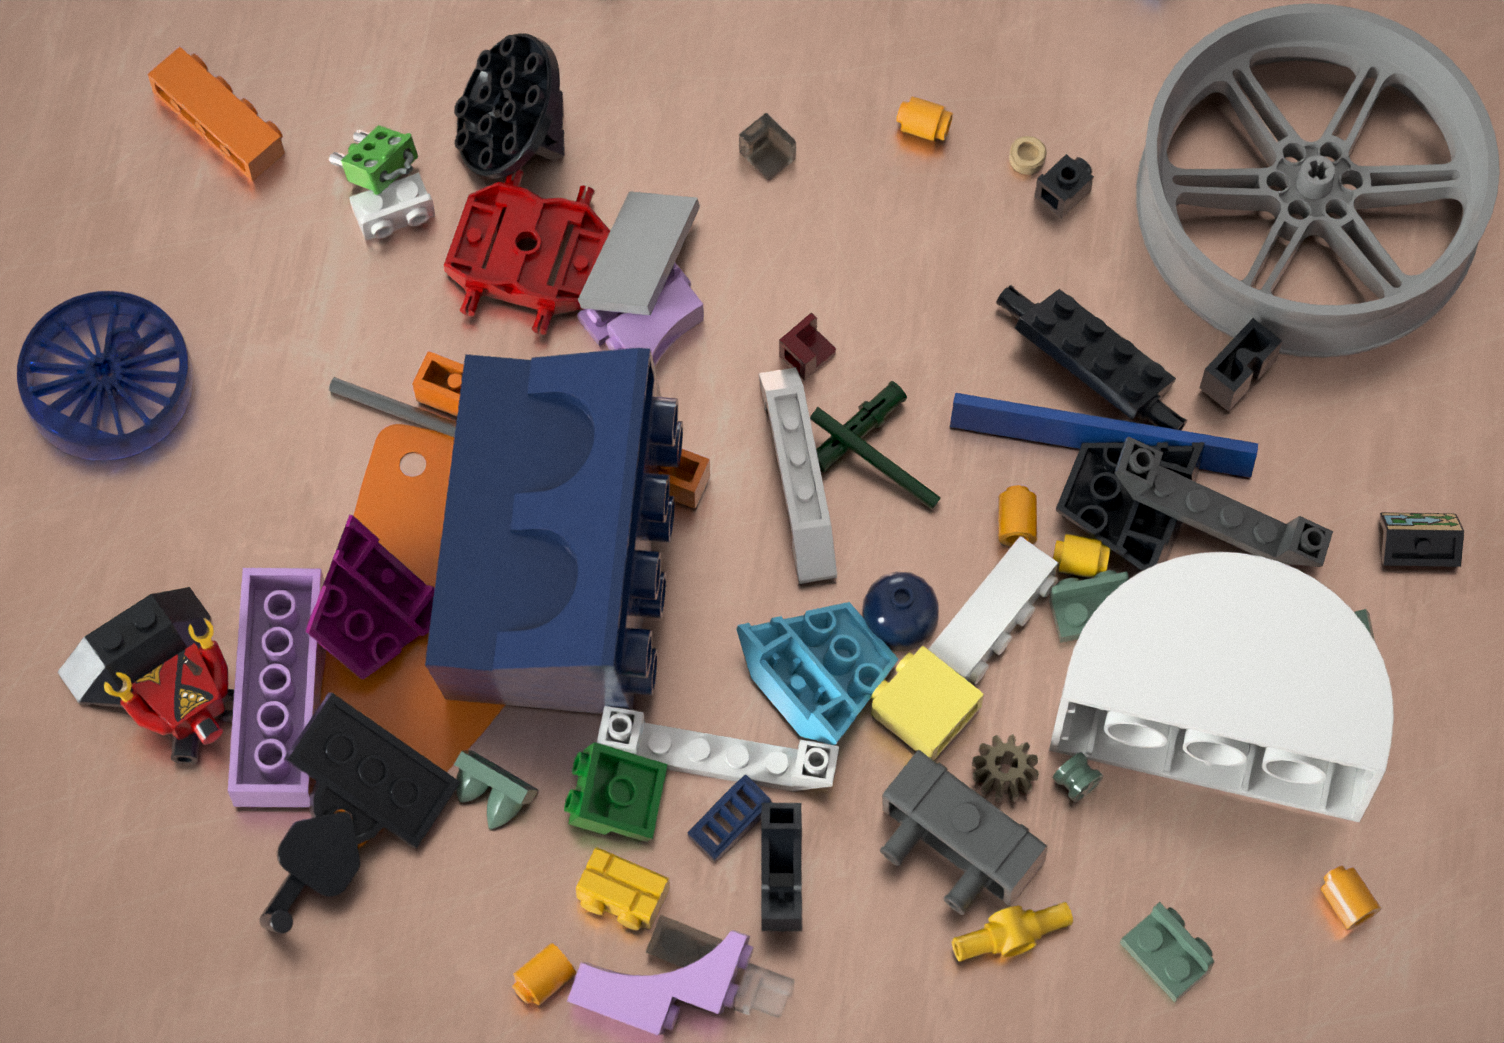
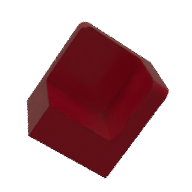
[779,313,836,380]

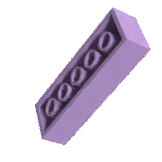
[228,568,325,807]

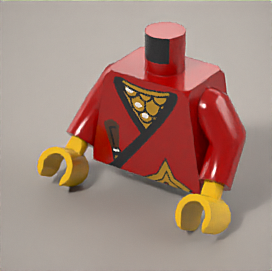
[104,618,229,745]

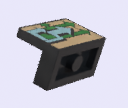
[1380,512,1464,567]

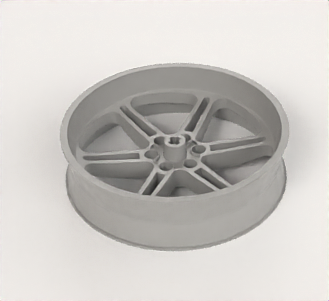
[1136,3,1500,358]

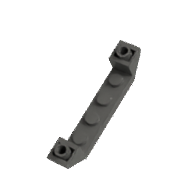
[1115,437,1333,567]

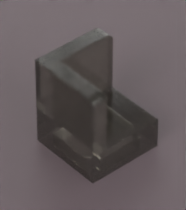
[739,113,796,180]

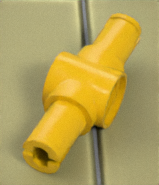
[952,902,1073,962]

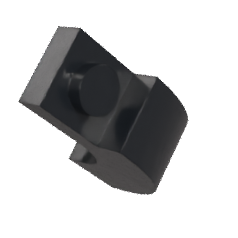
[761,803,802,932]

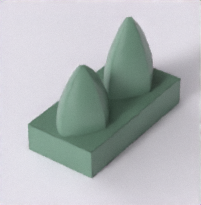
[454,750,538,830]

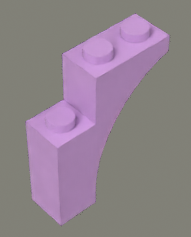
[606,276,704,367]
[567,930,754,1036]

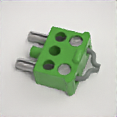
[330,125,418,195]

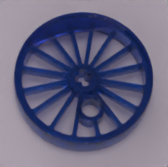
[17,291,193,460]

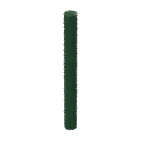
[810,407,941,509]

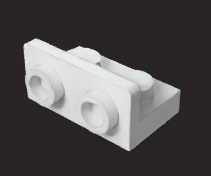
[349,173,435,241]

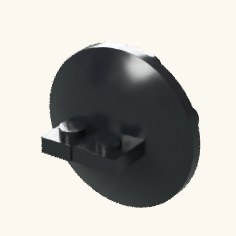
[454,33,565,179]

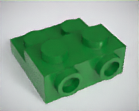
[564,742,668,842]

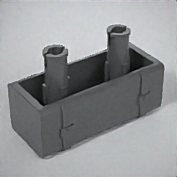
[880,750,1048,915]

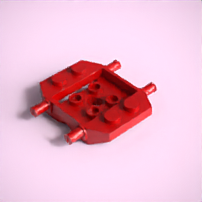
[444,169,610,335]

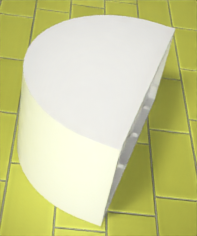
[1049,552,1394,822]

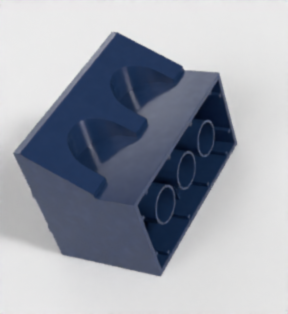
[425,348,683,714]

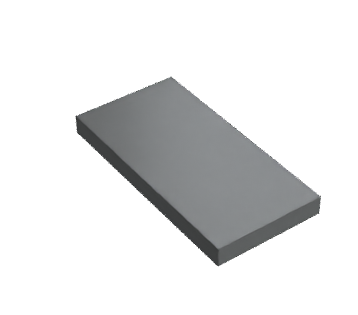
[578,191,700,315]

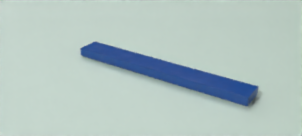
[950,393,1258,478]

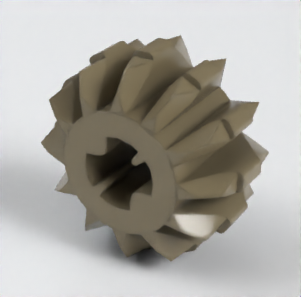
[972,734,1039,803]

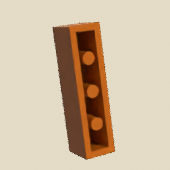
[148,47,285,182]

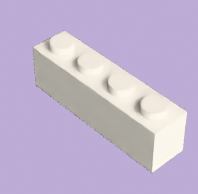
[928,536,1058,684]

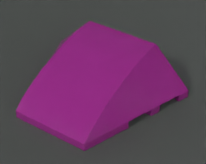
[305,514,435,680]

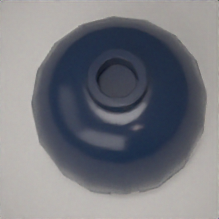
[862,571,939,652]

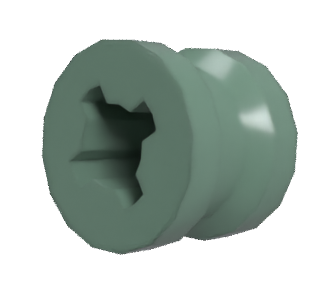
[1053,752,1103,802]

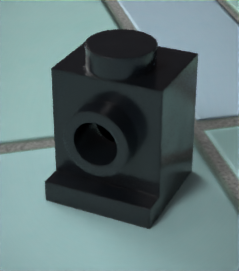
[1034,154,1094,219]

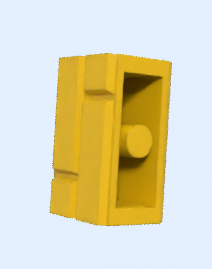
[576,847,670,930]

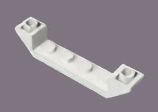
[759,367,837,584]
[597,706,839,792]

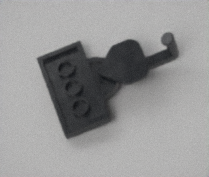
[260,692,460,934]

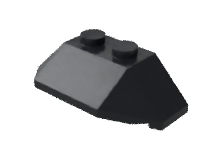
[58,587,212,707]

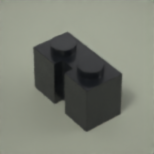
[1200,318,1282,411]

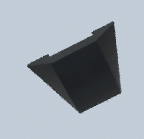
[1056,442,1205,571]

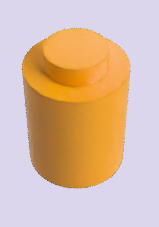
[998,485,1037,547]
[1321,865,1381,930]
[512,943,577,1005]

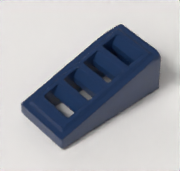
[687,774,772,862]

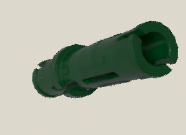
[816,381,907,473]

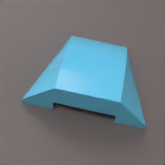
[736,602,899,746]

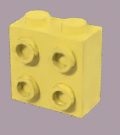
[871,646,984,760]

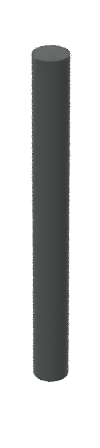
[329,377,456,437]

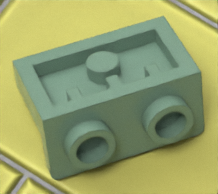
[1049,570,1129,643]
[1120,902,1215,1002]

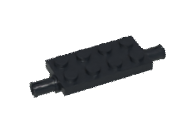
[996,285,1187,430]

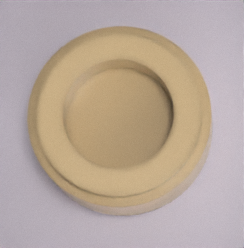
[1009,136,1047,175]

